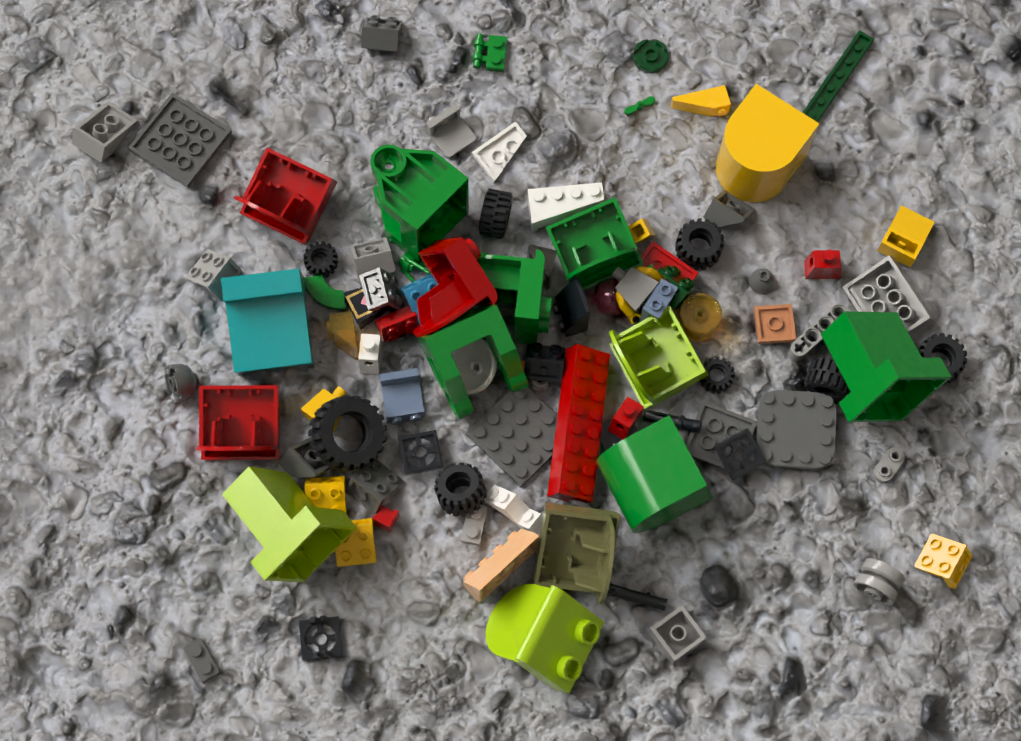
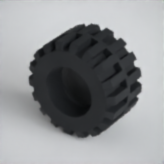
[479,188,513,239]
[675,218,724,270]
[918,333,967,386]
[804,359,851,402]
[434,463,487,517]

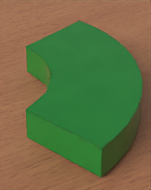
[304,275,346,311]

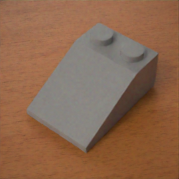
[71,101,138,163]

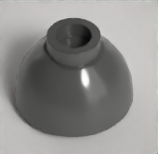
[749,268,775,294]

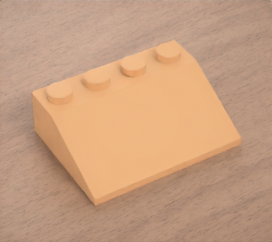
[463,529,539,603]

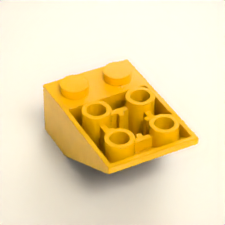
[877,205,935,268]

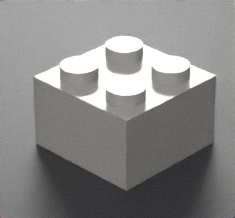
[648,605,707,665]

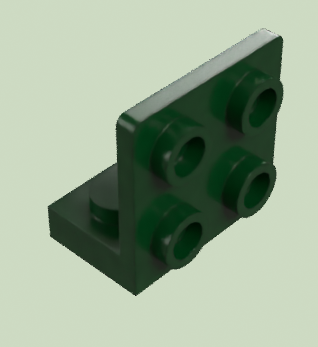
[657,265,698,310]

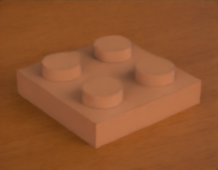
[753,304,796,344]

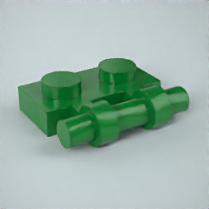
[472,33,507,72]

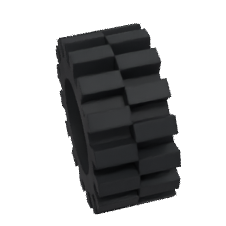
[303,241,338,277]
[700,356,735,394]

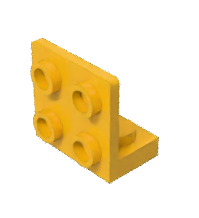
[305,476,346,514]
[335,518,376,567]
[915,534,972,589]

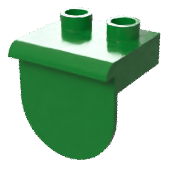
[546,197,644,290]
[477,249,552,344]

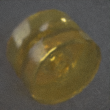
[678,293,722,341]

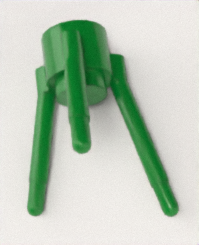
[398,253,430,283]

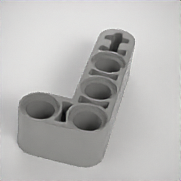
[788,304,850,362]

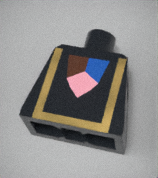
[344,287,385,330]

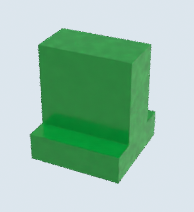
[821,311,951,423]

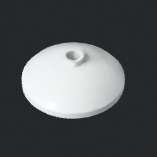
[451,339,497,395]

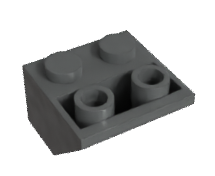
[361,15,403,52]

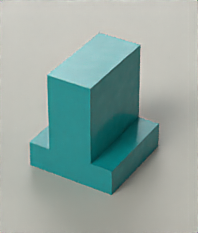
[221,268,314,375]

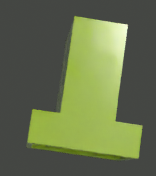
[222,466,357,582]

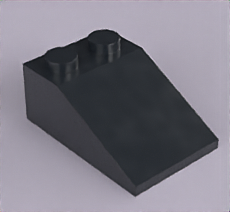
[552,277,590,337]

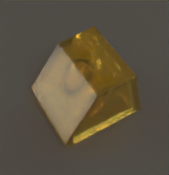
[326,311,359,360]

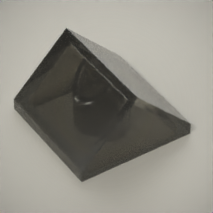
[527,244,557,290]

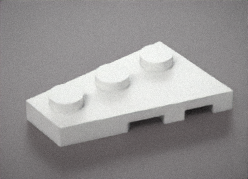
[471,121,527,183]

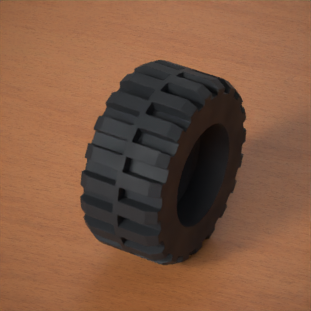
[308,395,387,471]

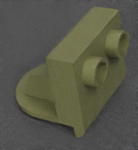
[533,502,621,604]

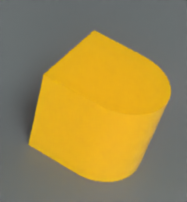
[716,84,819,203]

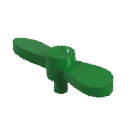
[624,96,655,115]

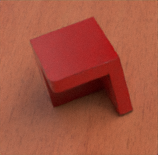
[372,505,400,533]

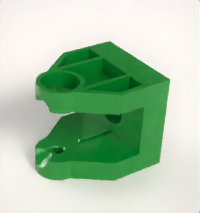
[370,144,469,263]
[417,305,529,420]

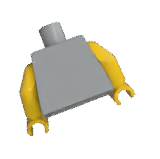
[612,266,666,324]

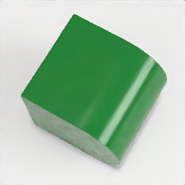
[596,415,713,534]

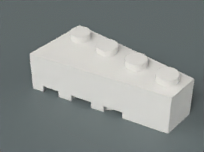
[527,183,604,232]

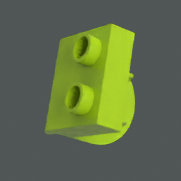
[609,305,709,410]
[485,584,605,694]

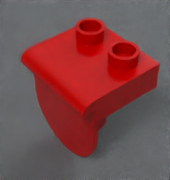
[233,147,337,245]
[413,237,497,337]
[195,385,280,460]

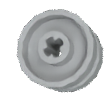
[853,558,905,605]

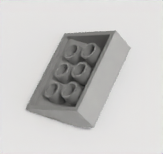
[842,255,935,335]

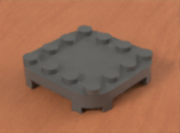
[756,390,837,471]

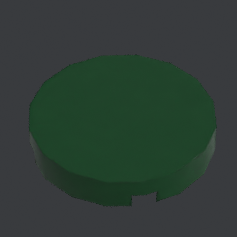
[633,39,669,74]

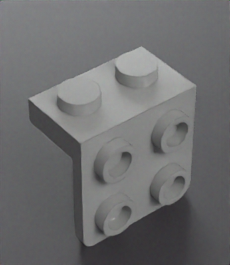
[426,103,476,158]

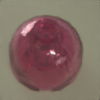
[591,278,623,316]

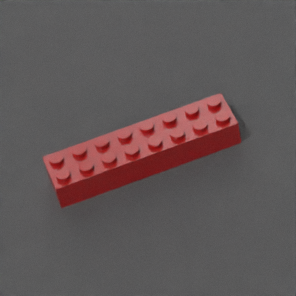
[547,344,610,503]

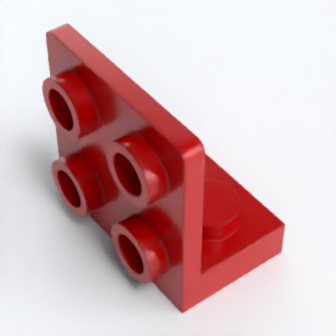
[375,306,418,342]

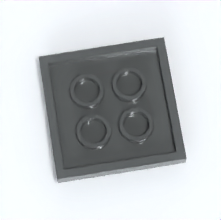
[686,401,757,471]

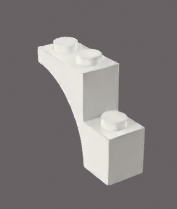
[484,485,543,541]

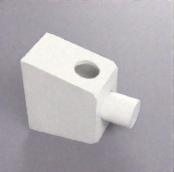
[359,334,382,375]

